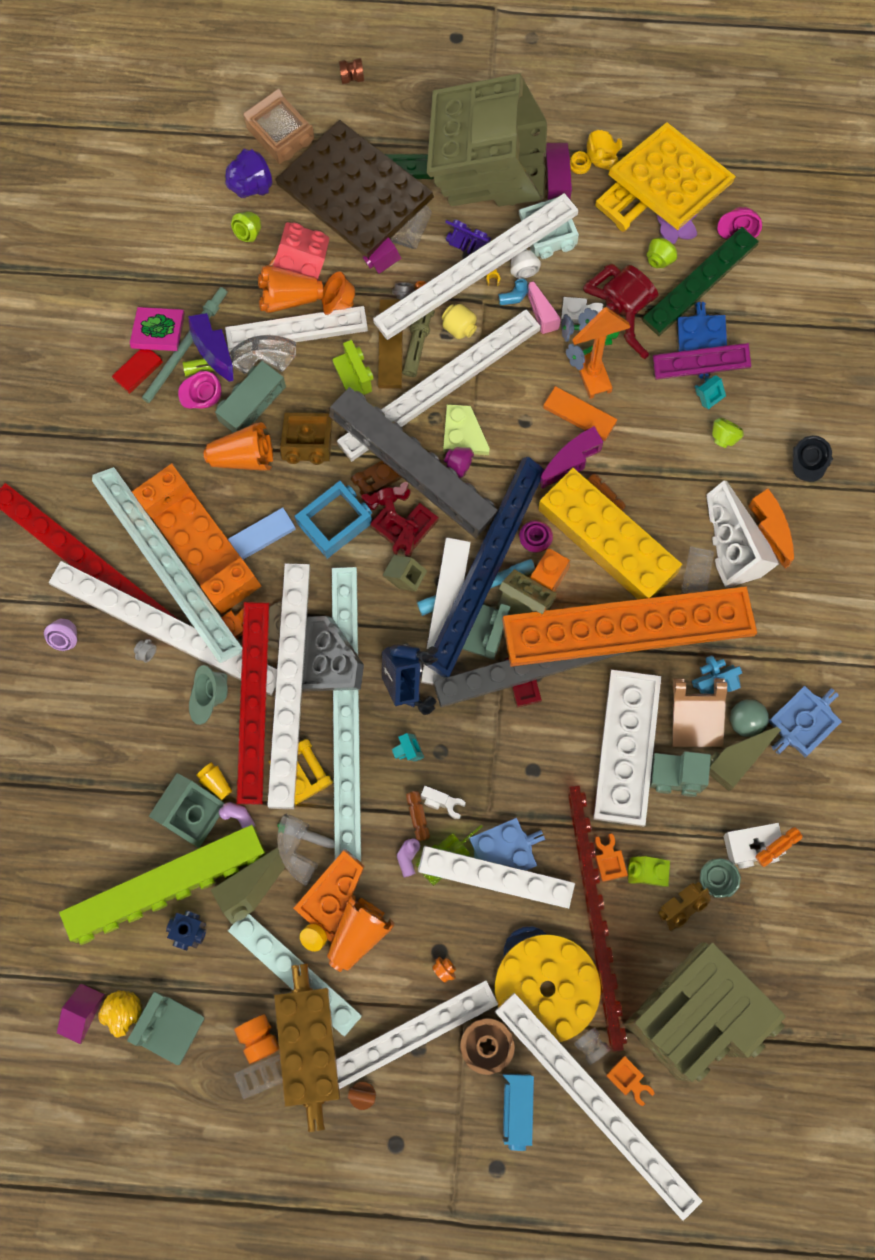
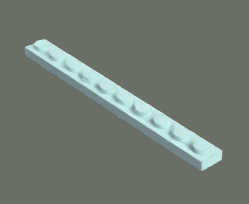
[92,467,242,663]

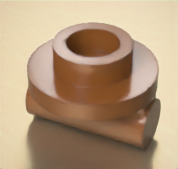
[348,1082,376,1110]

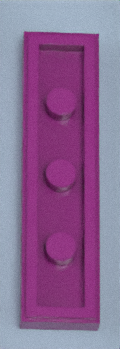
[653,343,752,380]

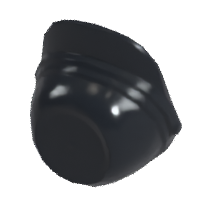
[792,435,833,482]

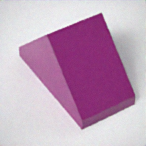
[57,984,105,1044]

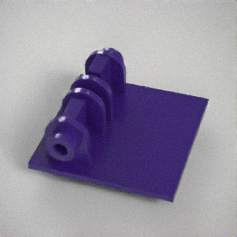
[446,219,492,254]

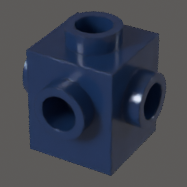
[166,911,207,951]

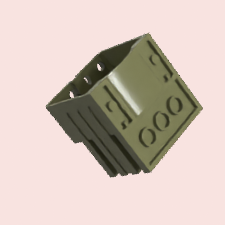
[427,73,547,207]
[623,942,786,1082]

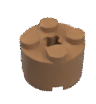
[460,1019,515,1075]

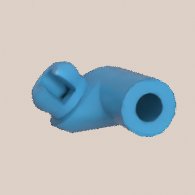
[498,278,528,305]

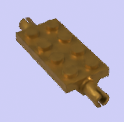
[274,964,340,1132]

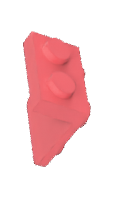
[273,222,330,280]

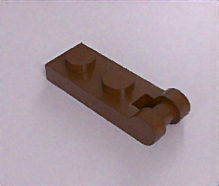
[351,461,402,496]

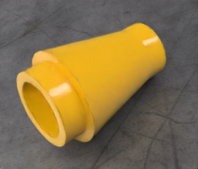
[196,762,233,801]

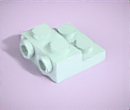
[519,197,579,259]

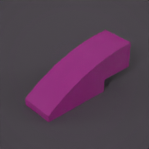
[545,143,572,200]
[540,426,603,489]

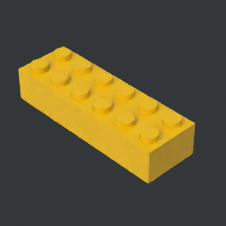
[538,468,682,600]

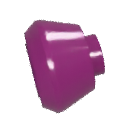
[444,447,474,478]
[519,520,553,553]

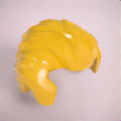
[587,130,622,170]
[98,990,143,1038]

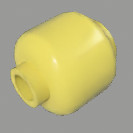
[442,304,477,339]

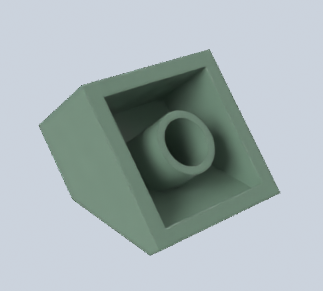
[148,773,224,848]

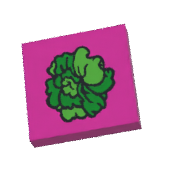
[130,307,185,351]

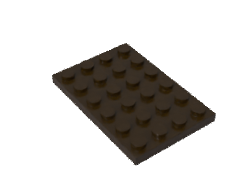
[275,120,434,259]

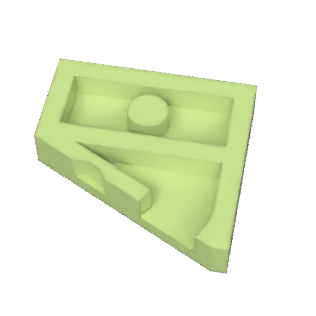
[443,405,490,455]

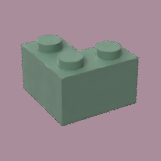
[650,751,711,797]

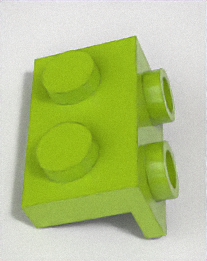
[333,340,374,395]

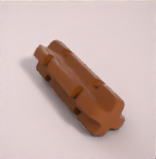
[587,474,626,511]
[406,791,430,842]

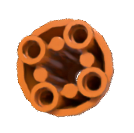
[258,265,323,313]

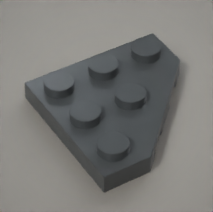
[302,616,364,691]

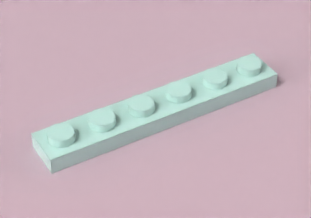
[228,914,362,1037]

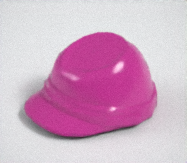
[717,207,762,239]
[178,371,222,409]

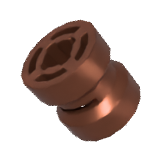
[339,58,364,84]

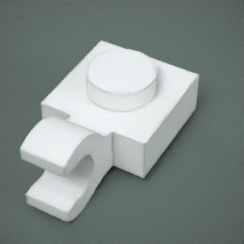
[561,297,603,324]
[421,786,466,819]

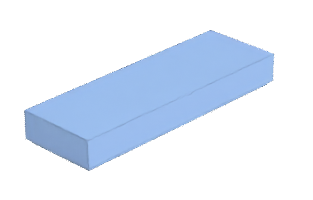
[228,508,296,560]

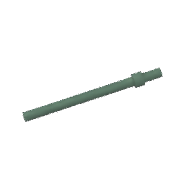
[142,287,228,403]

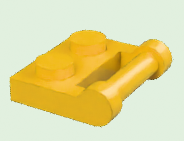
[595,182,648,232]
[268,739,333,806]

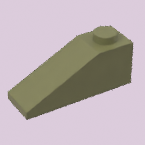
[709,727,781,791]
[211,847,288,924]

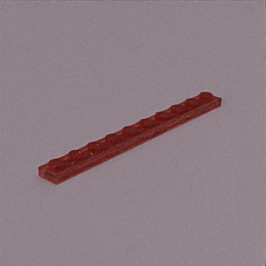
[567,785,627,1052]

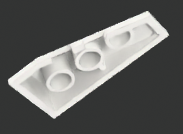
[707,480,779,588]

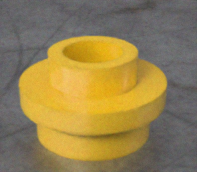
[570,151,591,174]

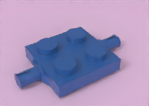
[678,302,727,379]

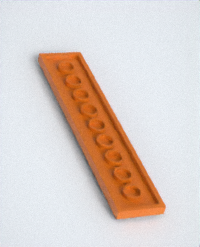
[502,586,757,667]

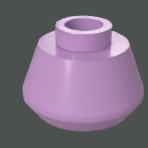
[44,619,77,651]

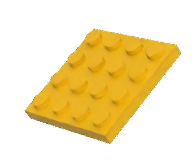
[608,122,736,230]

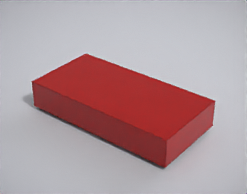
[112,349,163,394]

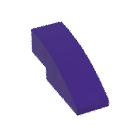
[188,313,234,382]

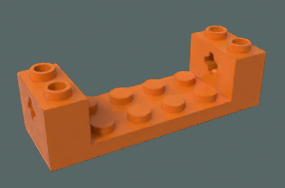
[132,463,262,615]

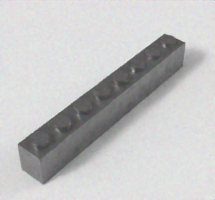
[329,387,498,539]

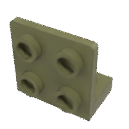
[496,569,557,615]

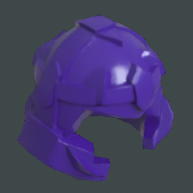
[225,149,272,198]

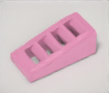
[527,281,561,334]

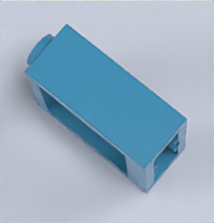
[295,481,372,559]

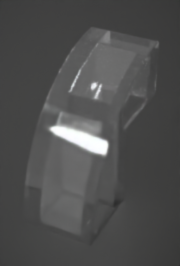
[230,335,296,374]
[277,813,318,886]

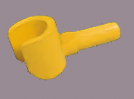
[486,268,500,286]

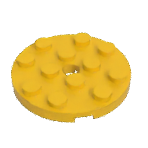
[495,935,601,1042]

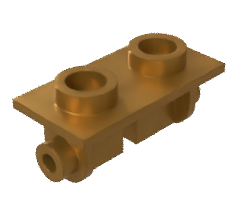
[657,882,711,931]

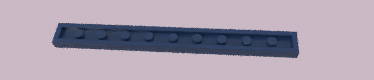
[427,457,545,677]

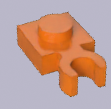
[595,834,628,882]
[605,1056,655,1106]

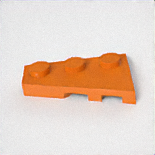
[293,849,365,943]

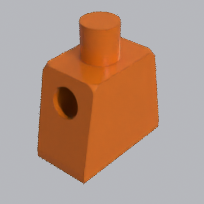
[530,548,570,592]

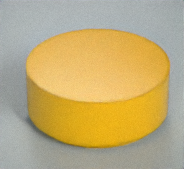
[300,924,327,952]

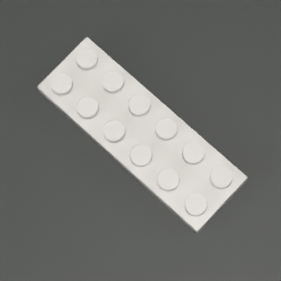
[593,670,661,827]

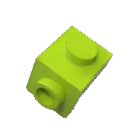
[628,856,670,887]

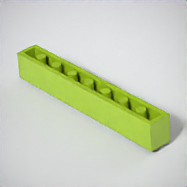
[59,825,266,945]

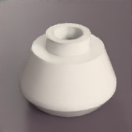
[510,249,541,279]

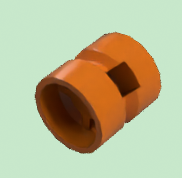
[234,1014,279,1064]

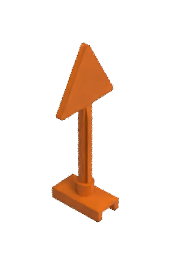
[572,307,630,399]

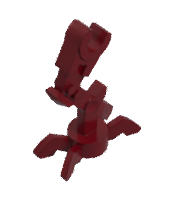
[361,482,418,557]

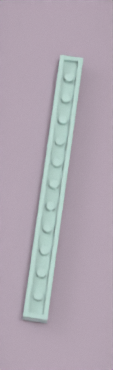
[332,567,361,862]

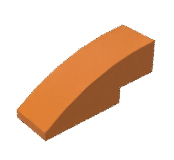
[748,488,794,569]

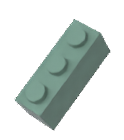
[215,361,286,433]

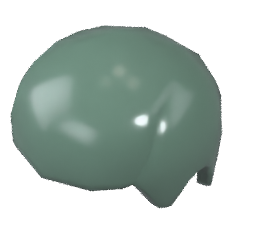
[729,699,769,738]
[700,858,741,898]

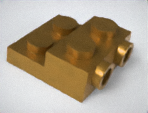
[280,413,333,465]

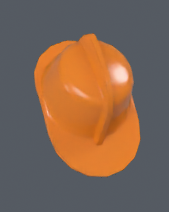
[322,272,355,315]

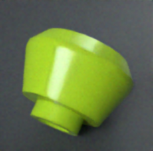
[231,211,261,242]
[647,238,677,269]
[712,418,744,448]

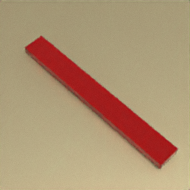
[237,602,270,805]

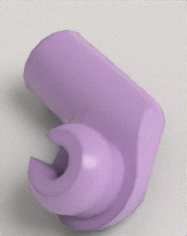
[219,802,256,828]
[397,839,420,878]

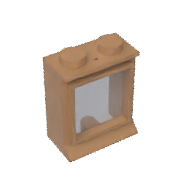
[243,88,314,164]

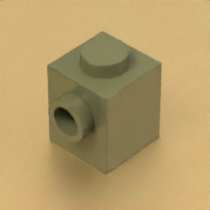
[382,555,427,592]

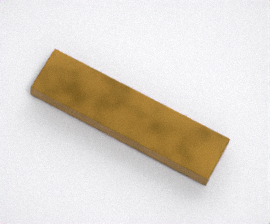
[378,299,403,389]

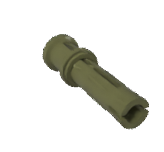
[402,310,435,377]

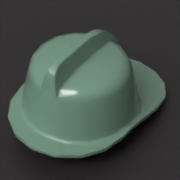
[189,665,228,725]

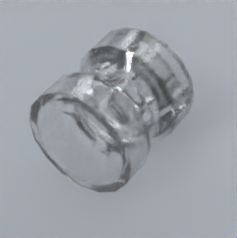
[574,1027,611,1065]

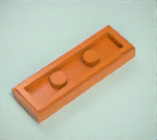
[543,386,618,441]

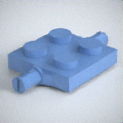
[769,686,842,757]
[469,818,545,871]

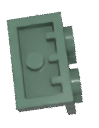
[462,604,511,660]
[127,992,205,1065]

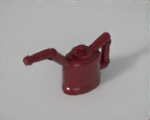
[583,264,659,359]

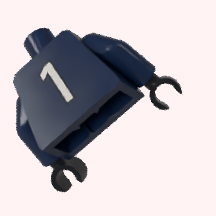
[382,644,438,715]

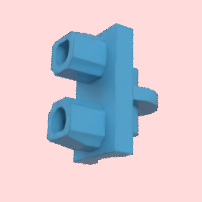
[691,655,742,694]

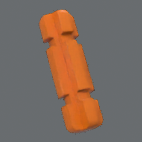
[756,827,803,867]

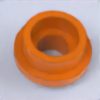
[432,957,456,983]

